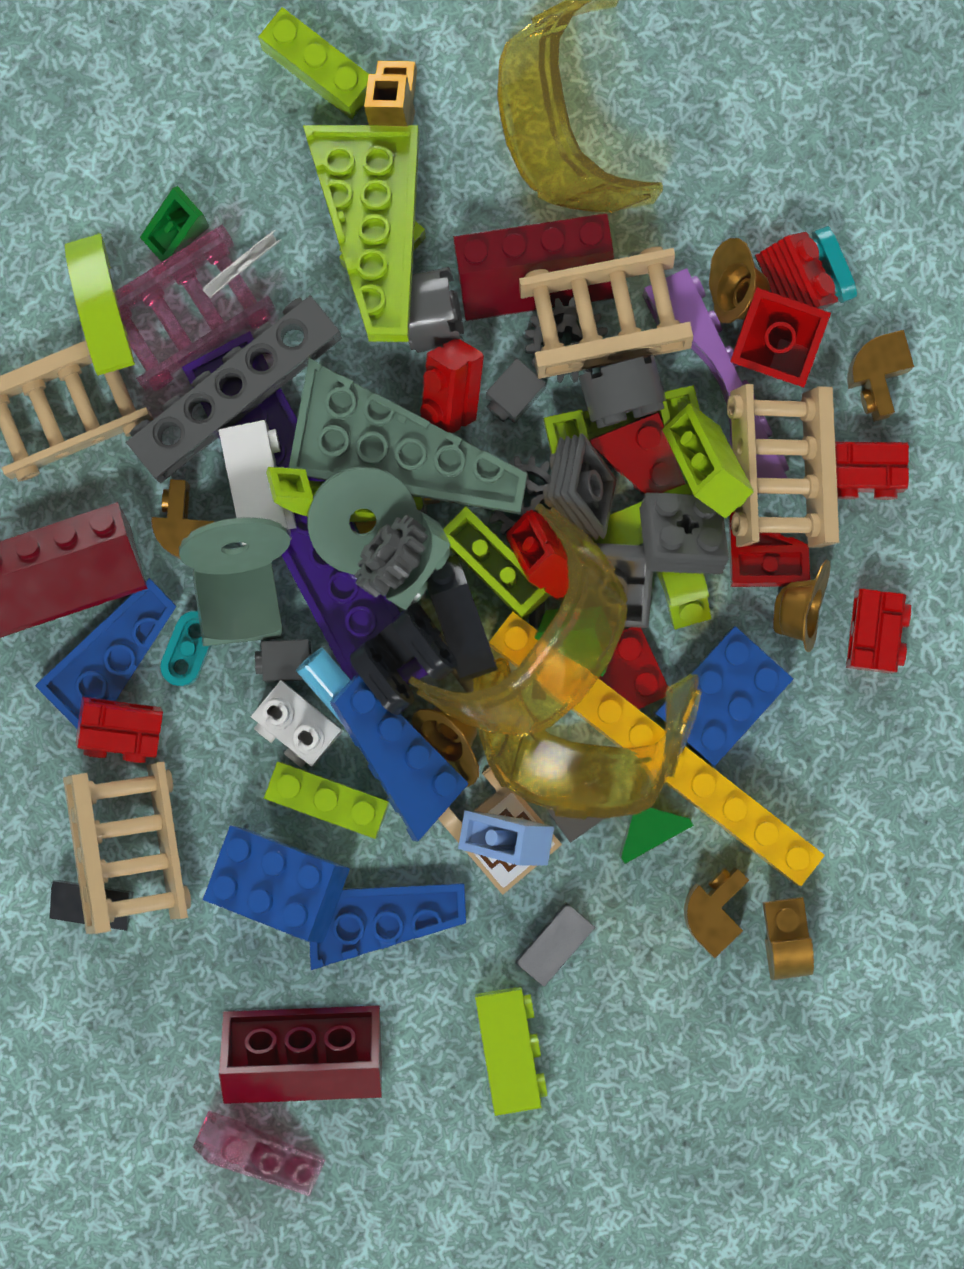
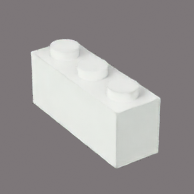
[218,420,297,546]

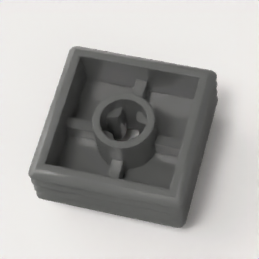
[543,433,617,543]
[639,492,729,574]
[571,542,653,628]

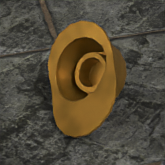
[709,238,770,323]
[773,560,831,652]
[412,698,479,787]

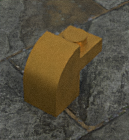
[364,61,417,127]
[847,330,914,422]
[151,479,214,559]
[684,868,749,958]
[762,897,814,980]

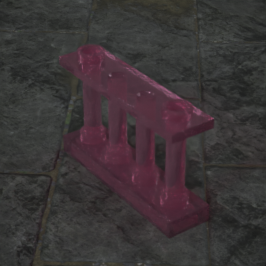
[115,224,275,391]

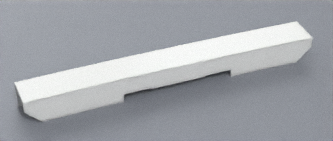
[203,230,281,298]

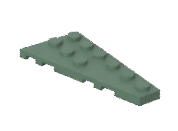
[289,358,528,514]

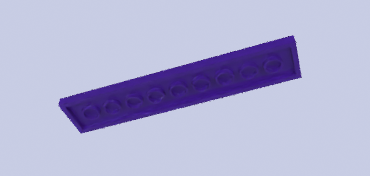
[182,331,429,685]

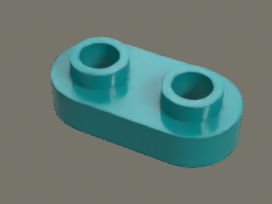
[812,226,857,303]
[160,611,211,687]

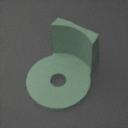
[307,467,451,610]
[179,517,290,646]

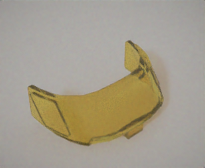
[497,0,663,213]
[408,503,628,736]
[473,658,701,820]

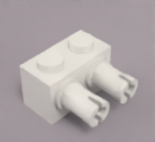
[251,680,343,768]

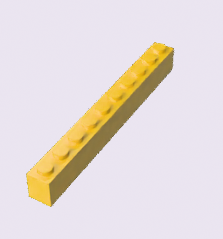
[489,612,825,887]

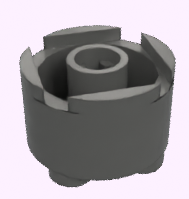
[409,267,464,353]
[578,355,667,429]

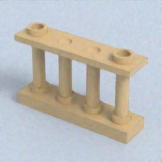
[519,247,693,379]
[0,340,154,482]
[727,384,839,548]
[63,761,191,934]

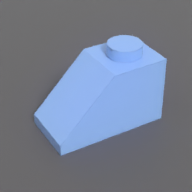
[458,810,554,866]

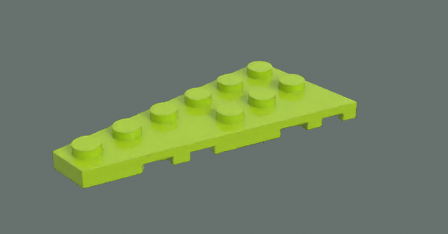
[303,125,419,342]

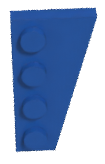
[35,578,176,729]
[330,674,469,841]
[309,883,466,970]

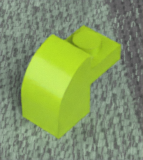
[656,572,712,630]

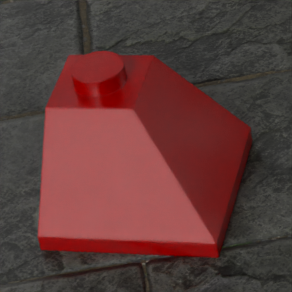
[730,287,831,388]

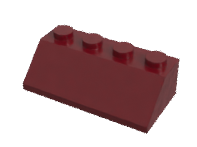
[453,213,614,321]
[0,502,148,638]
[219,1005,382,1104]

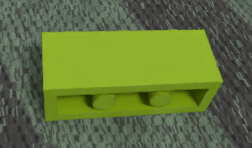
[258,7,369,120]
[662,403,754,519]
[443,507,550,620]
[264,761,390,839]
[475,986,548,1116]

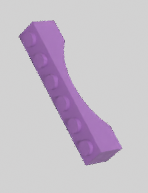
[642,268,789,478]

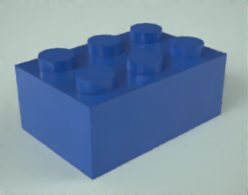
[653,626,793,767]
[203,825,350,943]

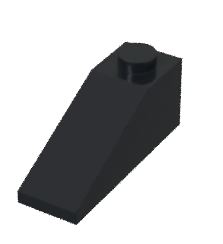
[426,554,498,683]

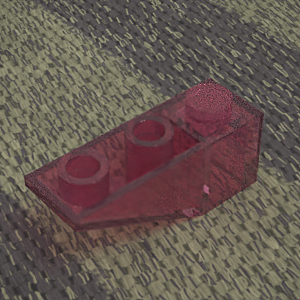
[193,1111,325,1196]

